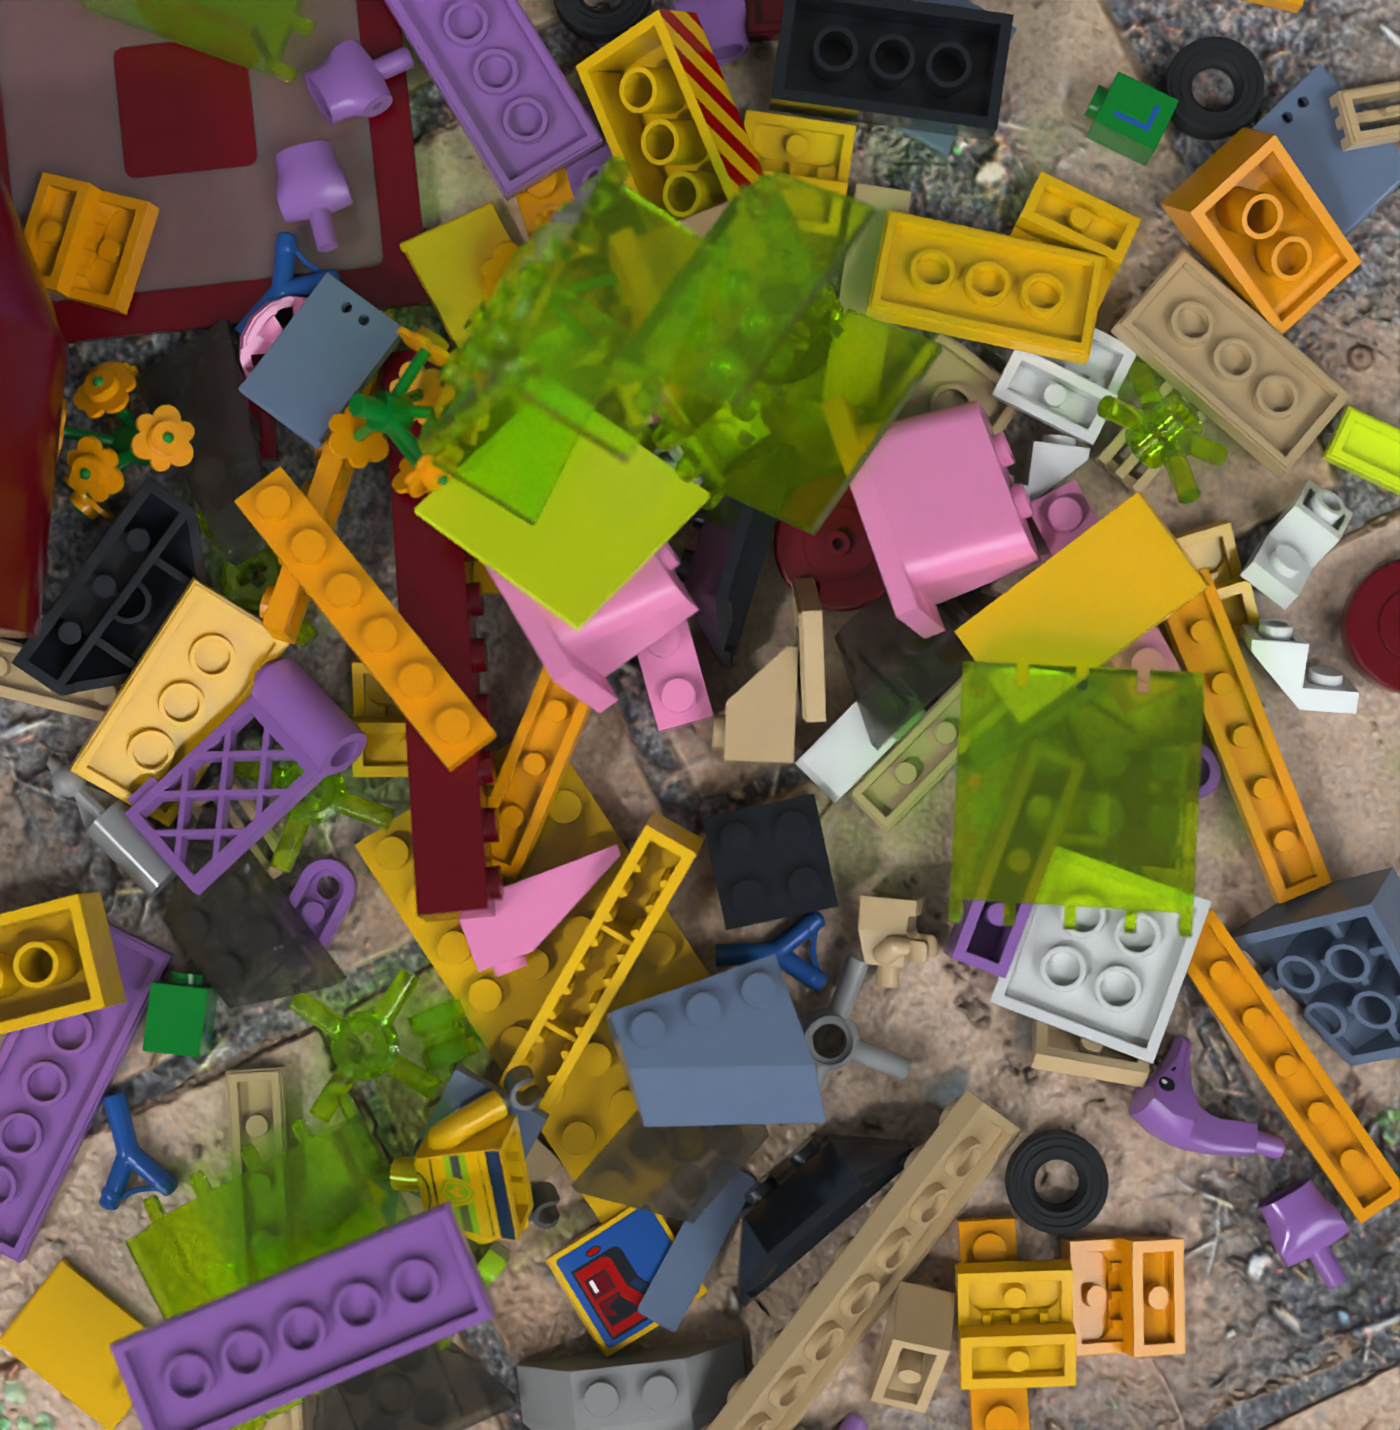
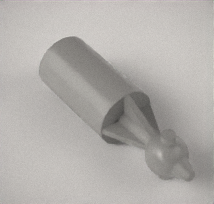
[47,758,188,898]

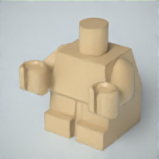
[858,891,940,988]

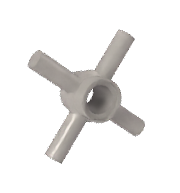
[797,955,912,1091]

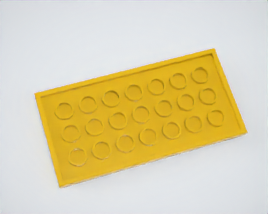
[354,741,752,1224]

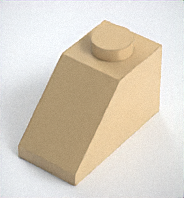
[870,1281,956,1413]

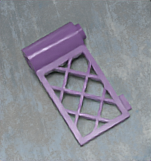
[124,658,367,896]

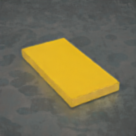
[865,209,1107,365]
[954,492,1211,724]
[70,577,289,827]

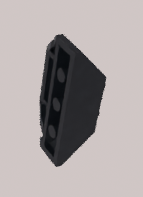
[677,446,798,669]
[12,476,208,696]
[736,1134,914,1308]

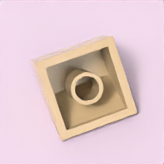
[712,646,798,766]

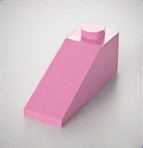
[459,844,623,977]

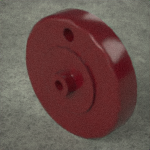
[774,476,888,612]
[1340,559,1400,694]

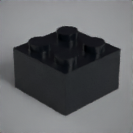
[702,794,838,930]

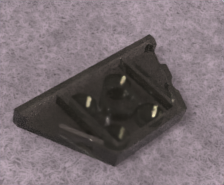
[834,586,997,751]
[163,807,347,1009]
[570,1110,769,1224]
[313,1337,517,1430]

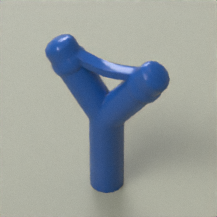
[234,232,341,334]
[715,911,828,992]
[99,1091,179,1211]

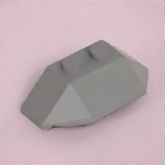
[516,1337,746,1430]

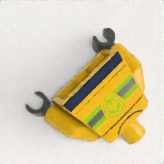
[390,1065,560,1244]

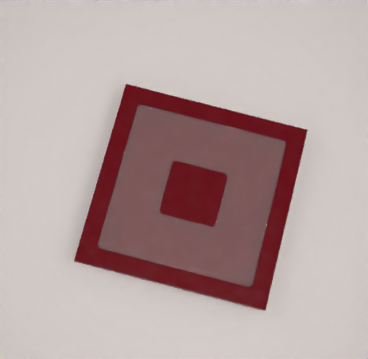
[0,0,431,344]

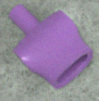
[670,0,750,66]
[304,40,414,125]
[274,140,354,252]
[1258,1177,1349,1289]

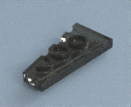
[135,318,269,566]

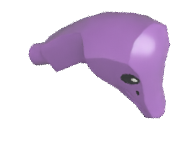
[1128,1036,1285,1159]

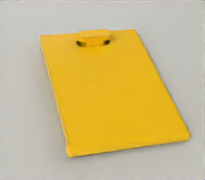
[400,202,558,373]
[0,1258,148,1430]

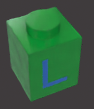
[1084,71,1179,166]
[142,970,219,1058]

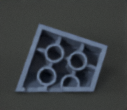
[1229,867,1400,1066]
[605,954,827,1127]

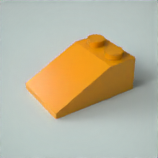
[1160,127,1362,335]

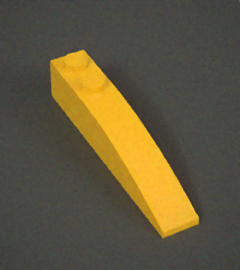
[497,811,704,1114]

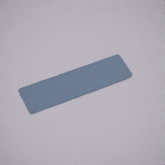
[637,1159,756,1332]

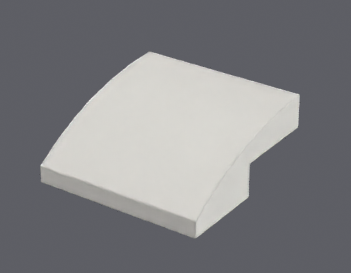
[991,328,1136,447]

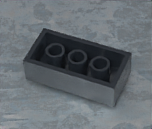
[769,0,1014,140]

